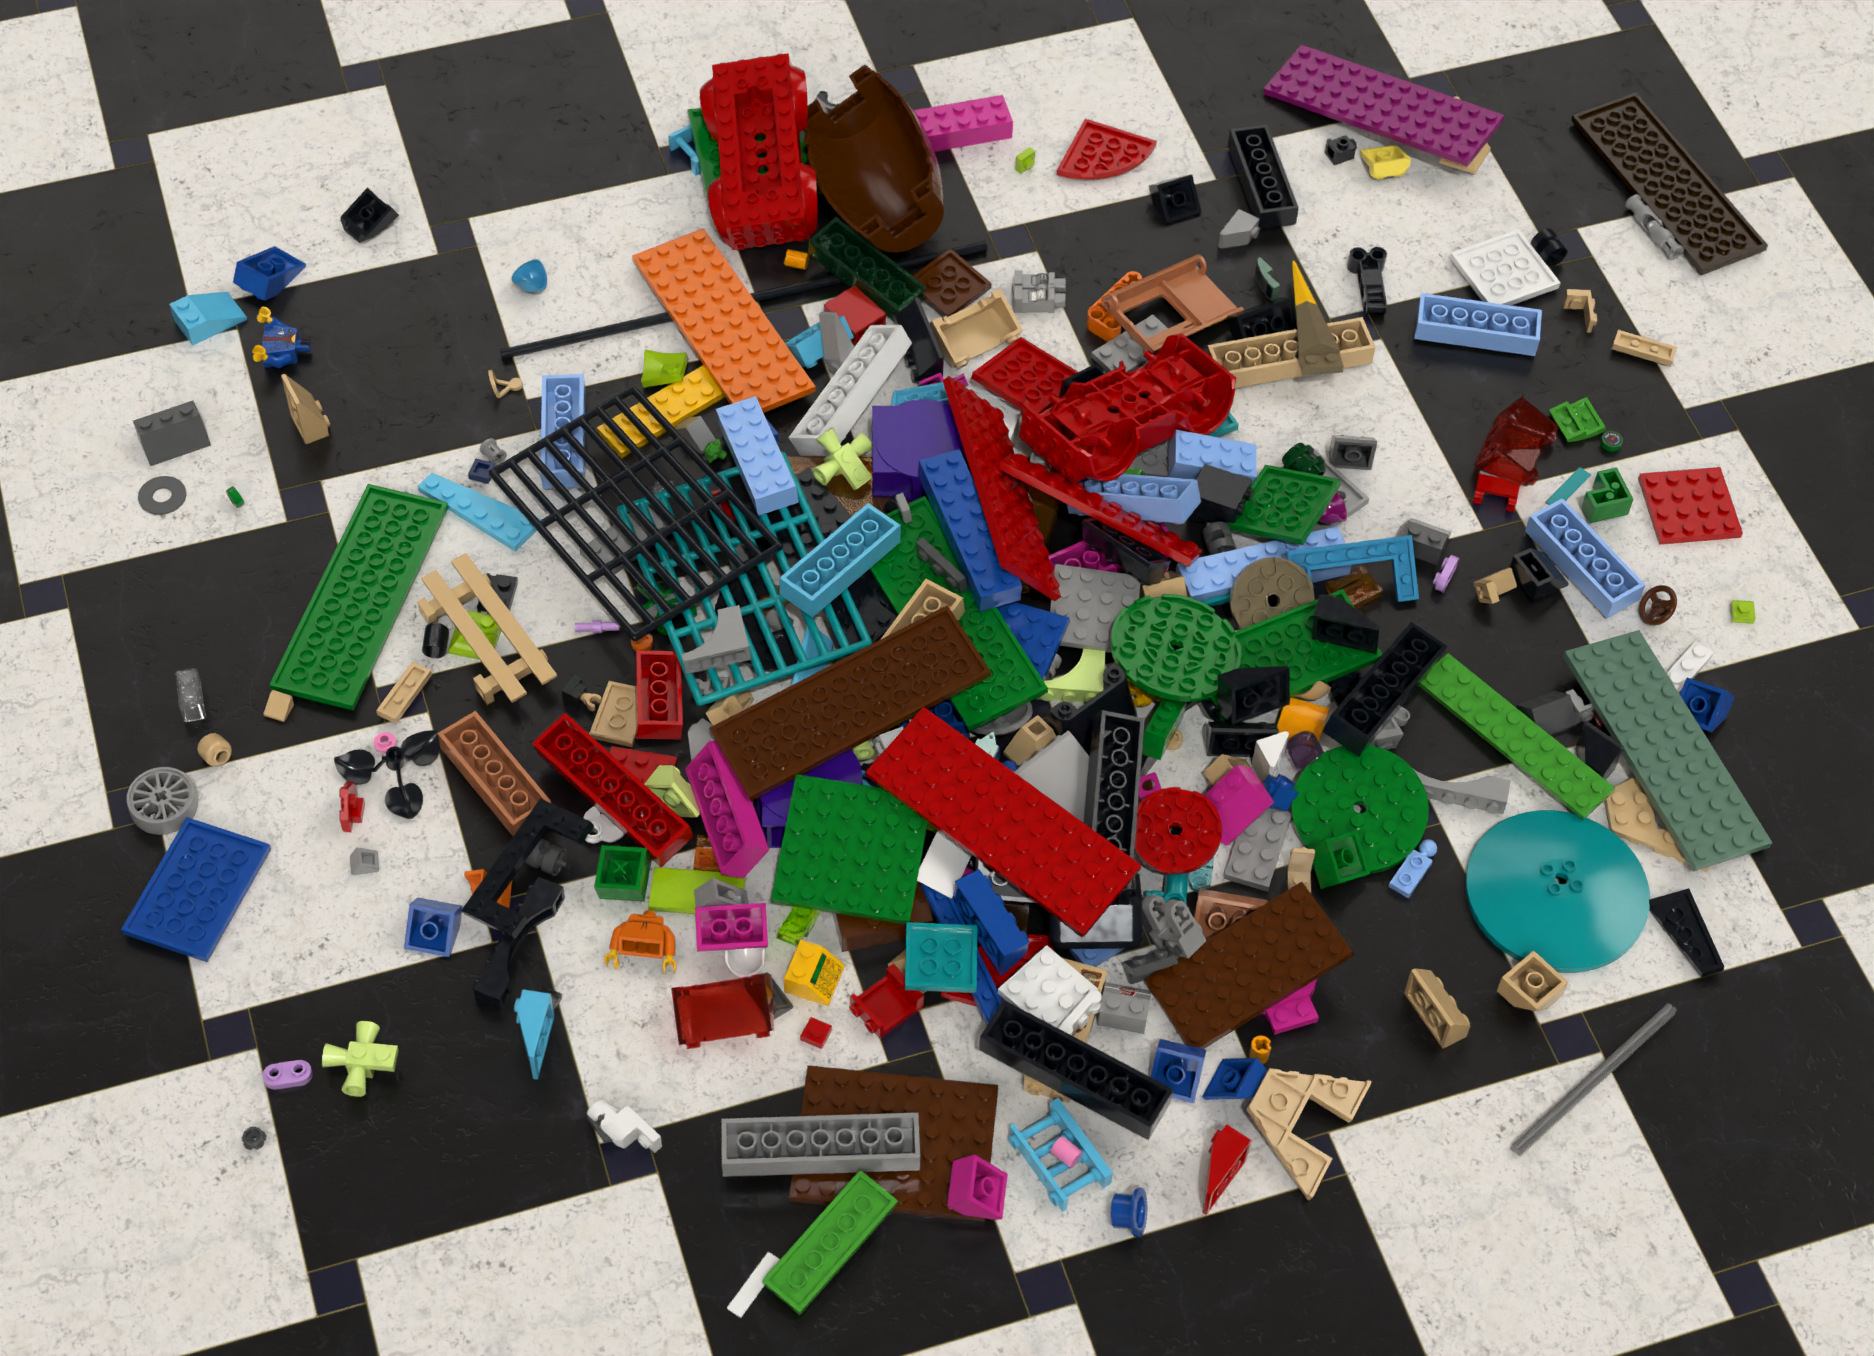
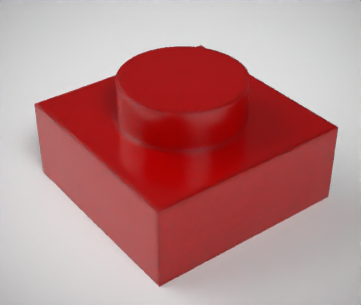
[800,1017,832,1049]

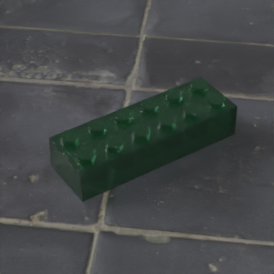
[808,217,926,322]

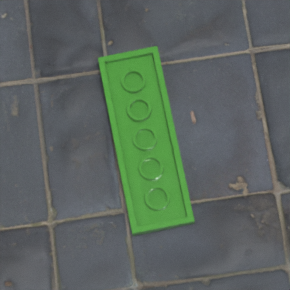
[762,1170,898,1315]

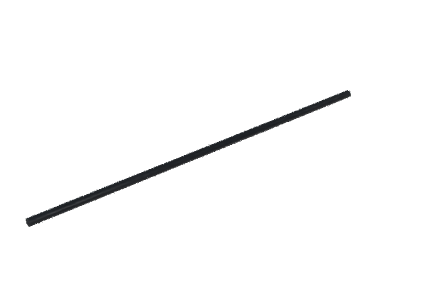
[500,241,987,359]

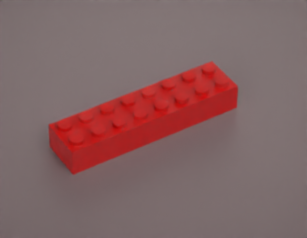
[532,713,694,867]

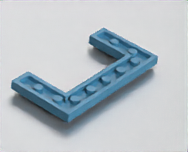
[1285,535,1419,602]

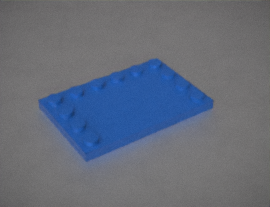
[121,817,271,962]

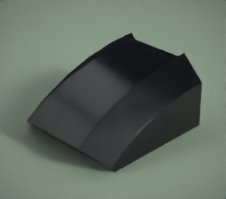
[340,187,399,242]

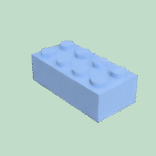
[1168,430,1257,484]

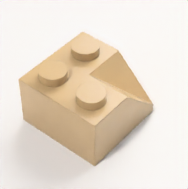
[1497,951,1568,1011]

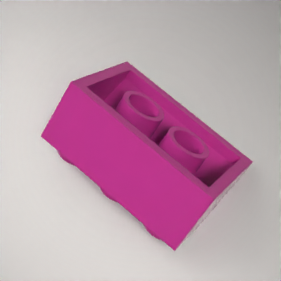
[1204,765,1274,846]
[695,903,768,952]

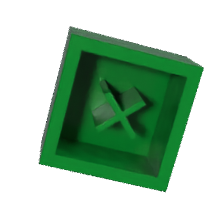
[594,845,652,902]

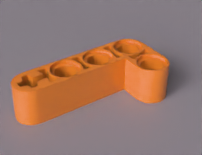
[1086,271,1142,342]

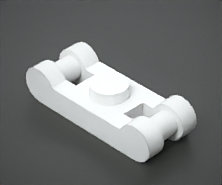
[1059,990,1102,1035]

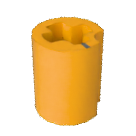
[784,249,809,270]
[1249,1035,1271,1064]

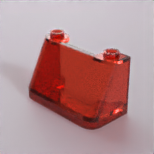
[1474,396,1559,487]
[671,973,774,1049]

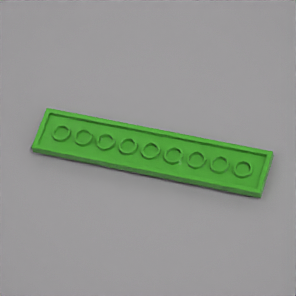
[1419,653,1615,820]

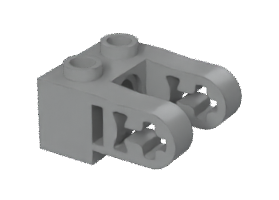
[1142,895,1207,958]

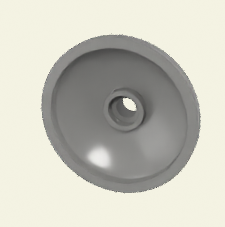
[972,702,1033,736]

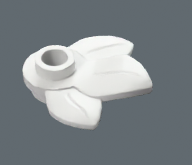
[584,807,624,844]

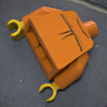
[604,910,677,974]

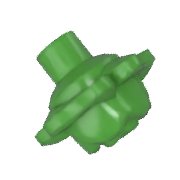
[704,439,726,463]

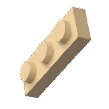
[1612,330,1677,366]
[376,662,432,724]

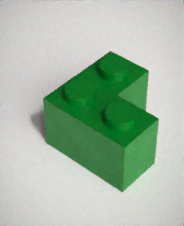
[1581,467,1634,523]

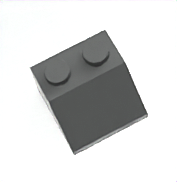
[1329,435,1377,470]
[1401,518,1451,565]

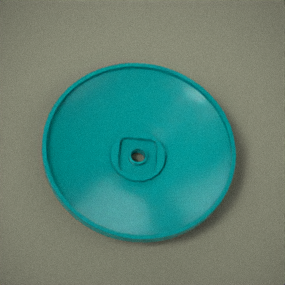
[1465,810,1650,973]

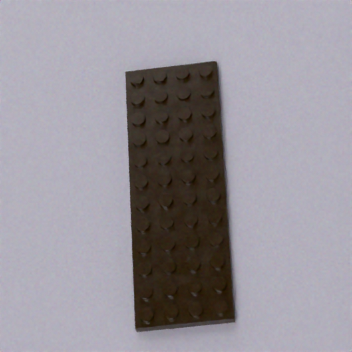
[1571,92,1768,275]

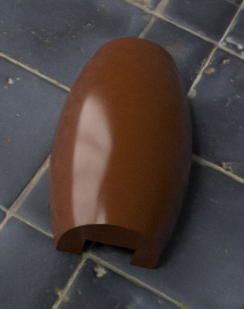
[803,64,944,252]

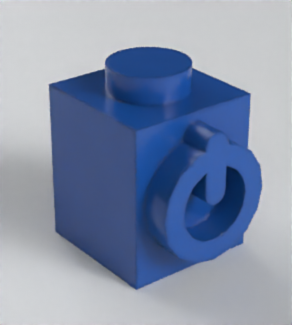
[1263,774,1299,812]

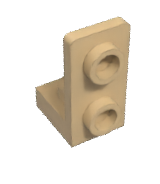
[1563,289,1597,333]
[1473,567,1517,604]
[1287,847,1315,893]

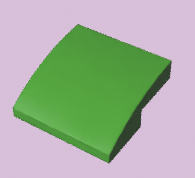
[1549,397,1606,442]

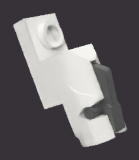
[587,1099,662,1153]

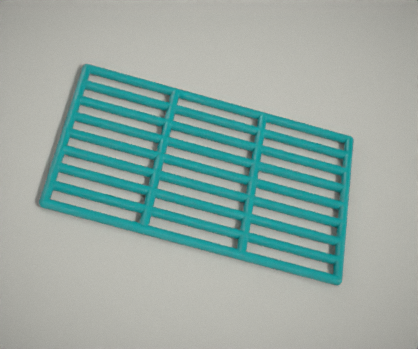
[617,451,872,706]

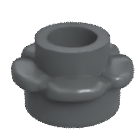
[242,1127,266,1150]

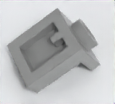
[1565,689,1596,723]

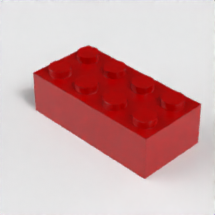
[635,650,683,740]

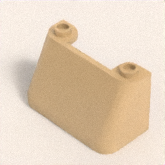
[929,289,1023,369]

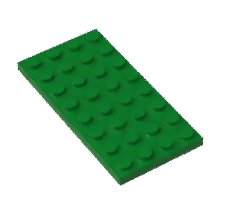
[1209,589,1383,722]

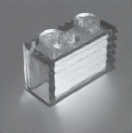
[175,668,206,722]

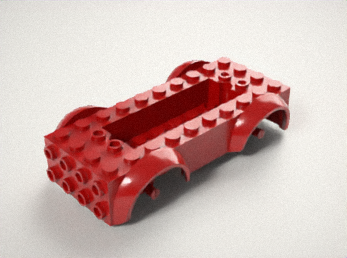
[700,53,817,250]
[1019,333,1237,483]

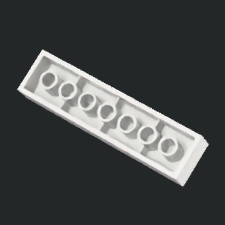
[789,325,912,456]

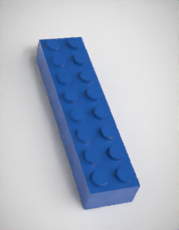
[918,449,1022,612]

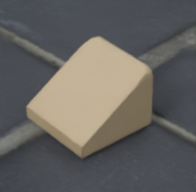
[264,690,294,722]

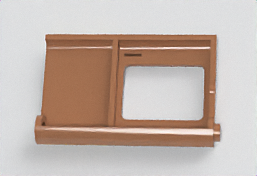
[1103,254,1244,353]

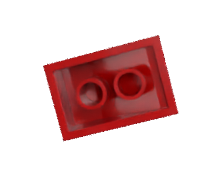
[1202,1124,1251,1215]

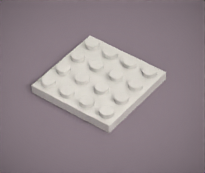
[1450,229,1560,306]

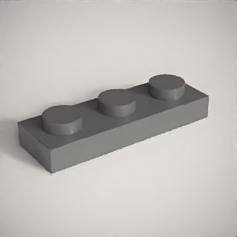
[916,537,968,593]

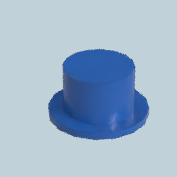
[1111,1187,1148,1237]

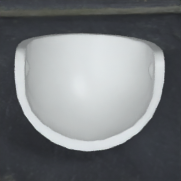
[725,947,766,978]

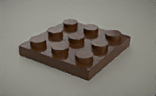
[907,248,992,317]

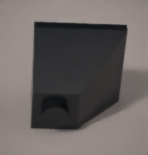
[1148,174,1202,223]
[1576,721,1624,780]

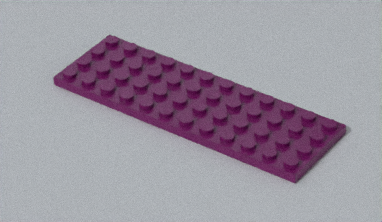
[1264,45,1504,167]

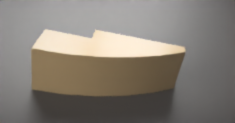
[706,690,754,726]

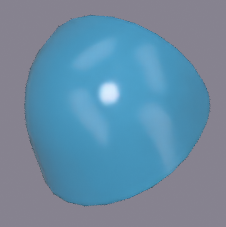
[511,259,547,293]

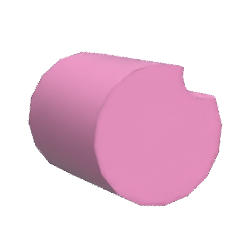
[1050,1136,1083,1168]

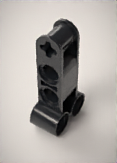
[1347,247,1387,315]

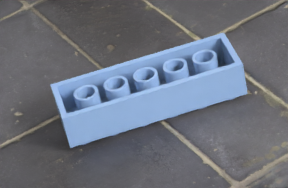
[1414,293,1542,356]
[541,374,586,489]
[716,396,799,516]
[1067,474,1201,524]
[1525,498,1645,618]

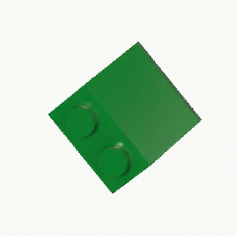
[1307,830,1371,889]

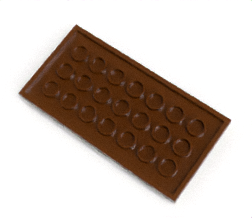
[1144,882,1354,1049]

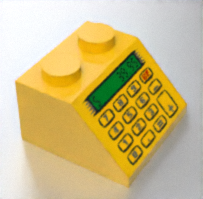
[784,940,845,1006]

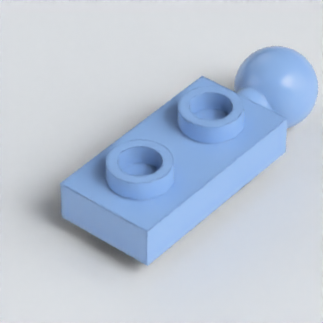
[1389,839,1437,898]

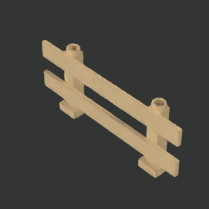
[417,553,557,705]

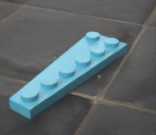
[418,473,542,552]

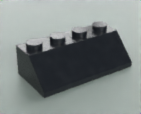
[895,298,944,387]
[1081,518,1171,586]

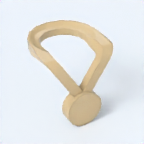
[488,369,523,398]

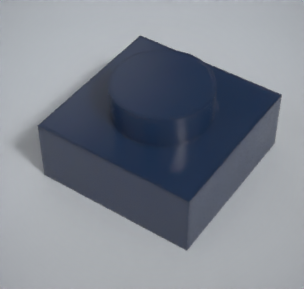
[468,458,496,484]

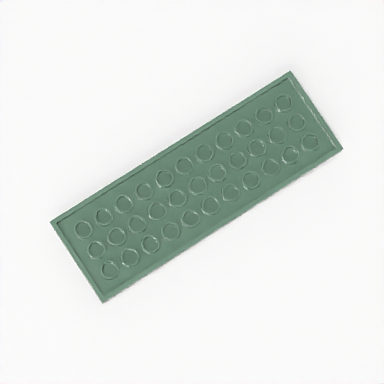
[1563,630,1773,872]

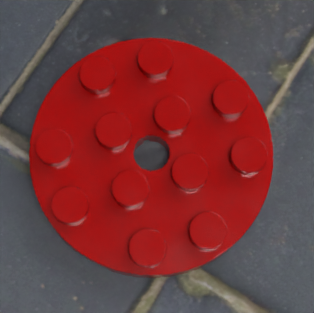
[1134,787,1222,875]

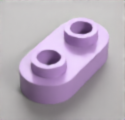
[1433,555,1460,593]
[262,1060,313,1090]

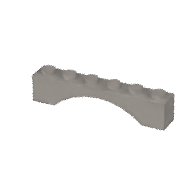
[1412,768,1511,814]

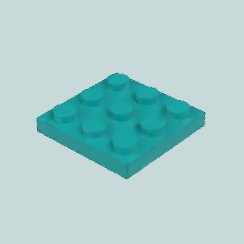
[905,922,977,993]

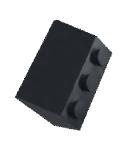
[1227,298,1297,340]
[1206,721,1279,757]

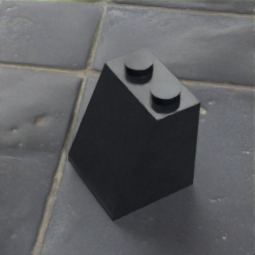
[1187,464,1254,523]

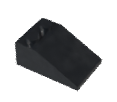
[1312,594,1380,654]
[1218,666,1290,725]

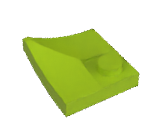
[641,350,688,388]

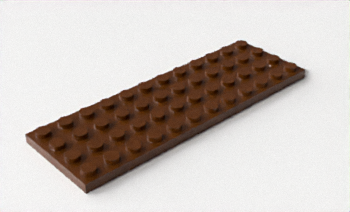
[709,605,991,801]

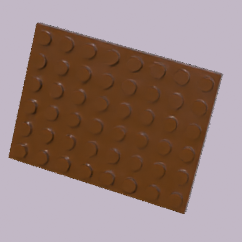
[789,1065,999,1222]

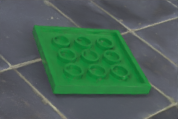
[1227,465,1341,545]

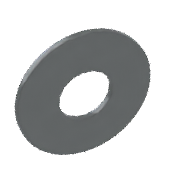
[138,476,186,515]

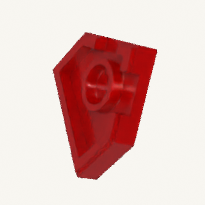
[339,781,365,832]

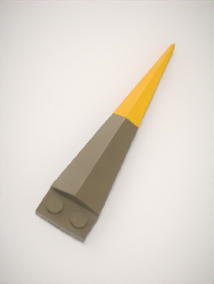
[1292,260,1344,375]

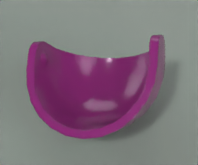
[1319,491,1347,524]

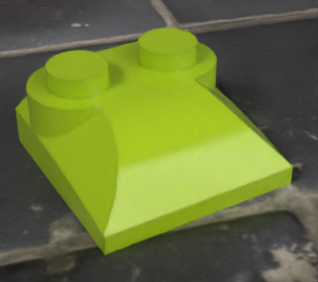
[448,611,501,660]

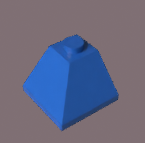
[1680,678,1735,732]
[1202,1058,1268,1100]

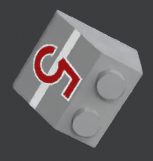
[1098,982,1152,1034]

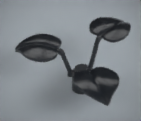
[334,730,439,819]

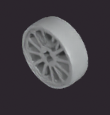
[127,767,198,835]

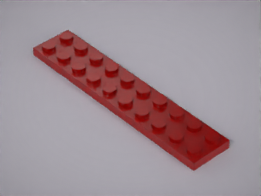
[999,454,1203,567]

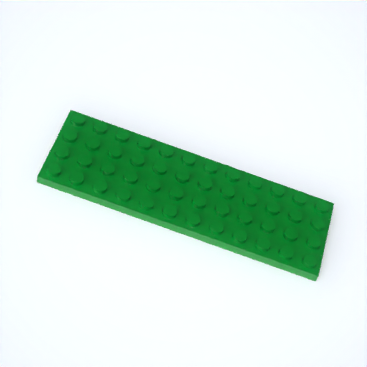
[269,484,449,711]
[869,496,1048,732]

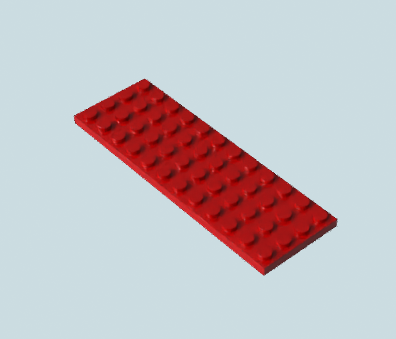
[943,376,1061,601]
[865,707,1141,937]

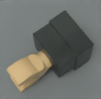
[562,675,601,711]

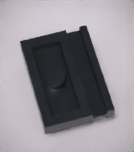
[477,573,518,614]

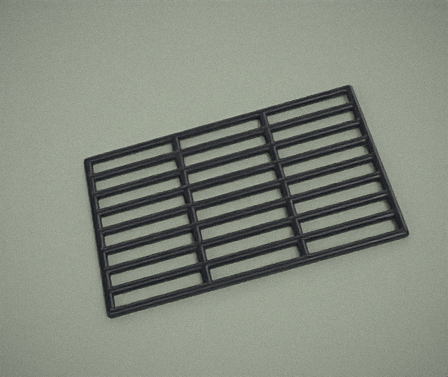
[489,385,783,641]

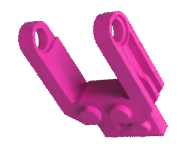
[1260,979,1319,1035]

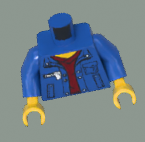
[252,307,311,369]

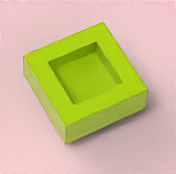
[1015,147,1035,174]
[1730,600,1756,624]

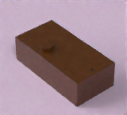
[832,882,933,952]

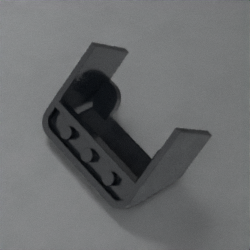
[1046,874,1143,949]

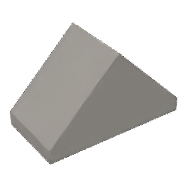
[675,416,716,454]

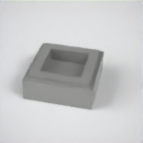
[895,493,912,524]

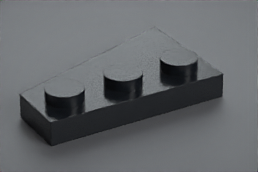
[838,595,897,658]

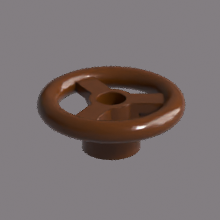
[1639,585,1677,626]

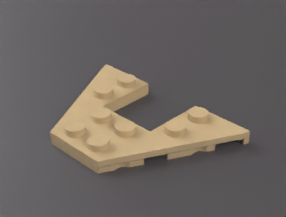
[1604,777,1709,872]
[1246,1068,1371,1200]

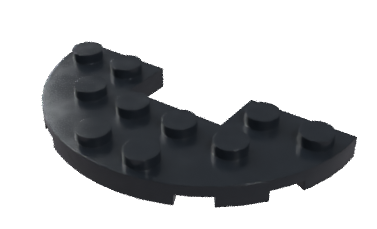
[715,557,797,672]

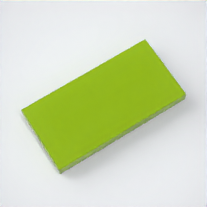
[648,867,746,914]

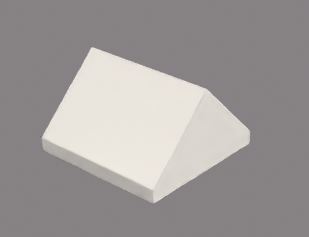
[1252,731,1289,784]

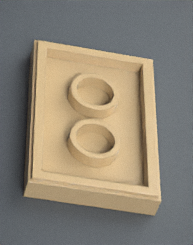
[589,681,636,747]

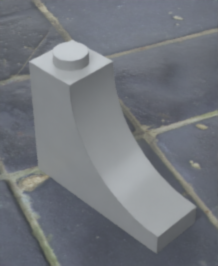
[681,605,752,674]

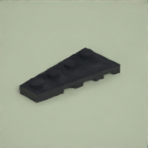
[1649,888,1724,977]

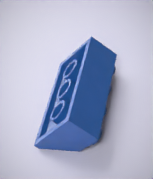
[953,869,1029,976]

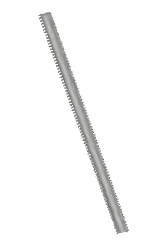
[1511,1003,1677,1156]

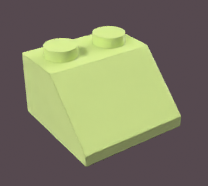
[644,765,700,817]

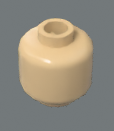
[197,733,232,766]

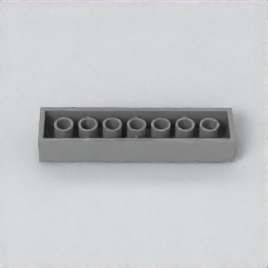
[722,1113,920,1177]

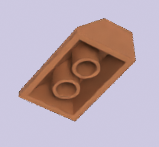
[1194,888,1268,940]

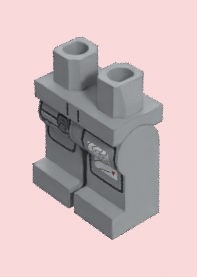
[1014,270,1066,313]

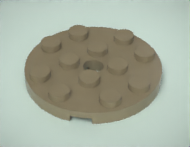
[1230,557,1315,630]

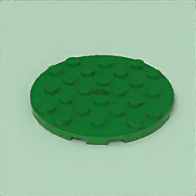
[1110,594,1241,702]
[1291,745,1429,874]

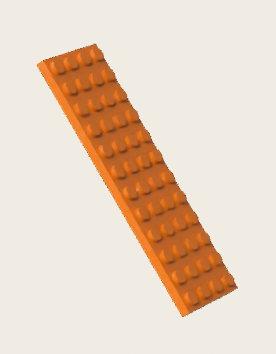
[632,228,816,413]

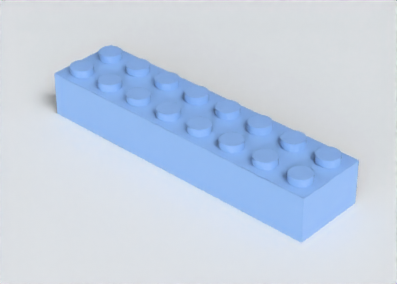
[1175,526,1352,606]

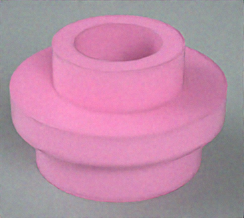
[374,732,397,754]

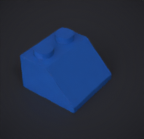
[404,897,462,957]
[1151,1039,1207,1103]

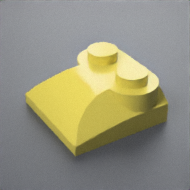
[1360,144,1410,180]

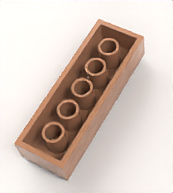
[437,711,551,836]

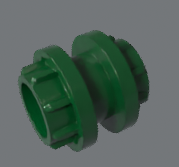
[1282,443,1326,476]

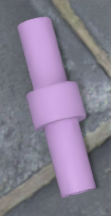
[575,620,619,633]

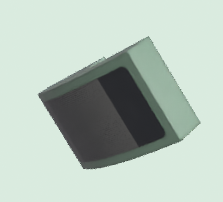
[1255,257,1280,301]

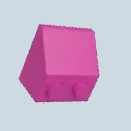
[947,1154,1008,1220]

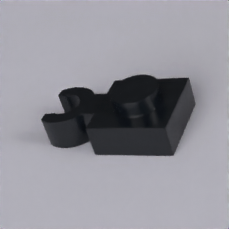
[1330,672,1360,702]

